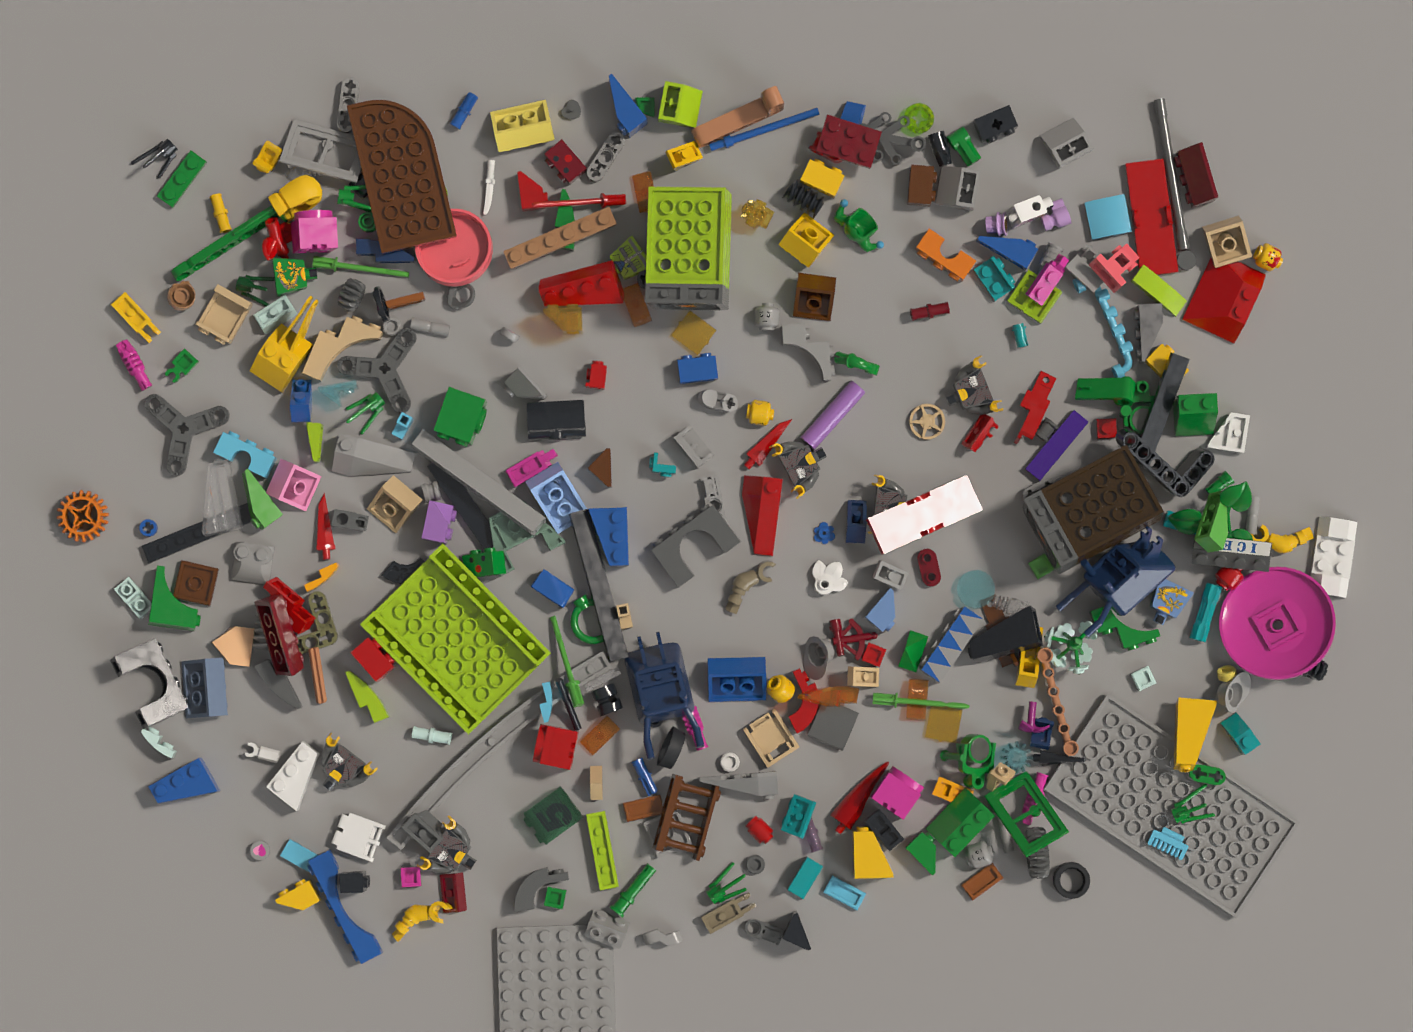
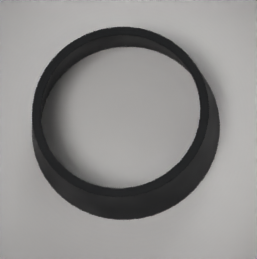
[657,726,686,769]

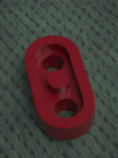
[917,549,941,587]

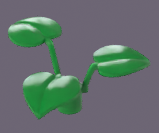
[1168,481,1253,541]

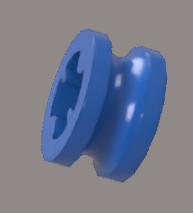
[139,519,158,537]

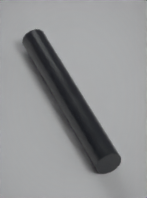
[555,678,582,731]

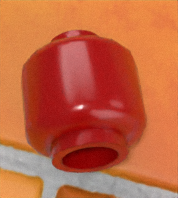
[1215,567,1244,591]

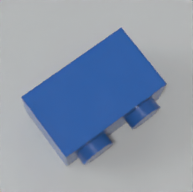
[677,353,718,384]

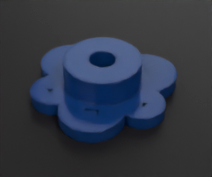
[814,522,835,544]

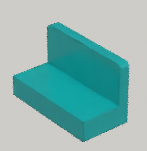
[787,857,823,899]

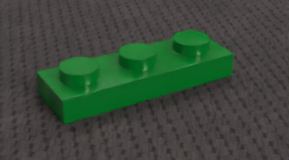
[157,151,207,208]

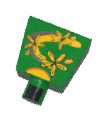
[272,258,317,297]

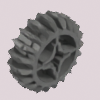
[1025,827,1050,879]

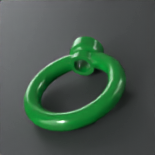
[570,594,603,644]

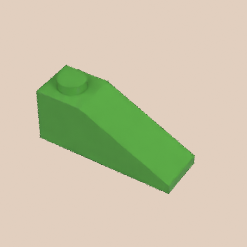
[242,469,283,531]
[1194,491,1228,553]

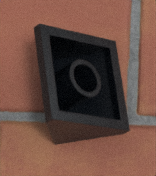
[782,910,811,950]

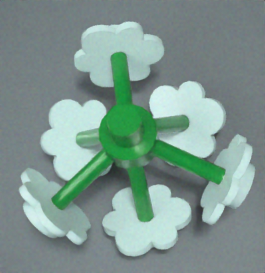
[1044,621,1098,675]

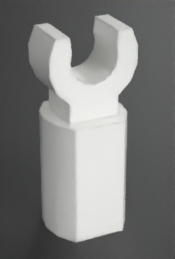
[245,743,280,764]

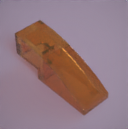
[797,686,859,707]

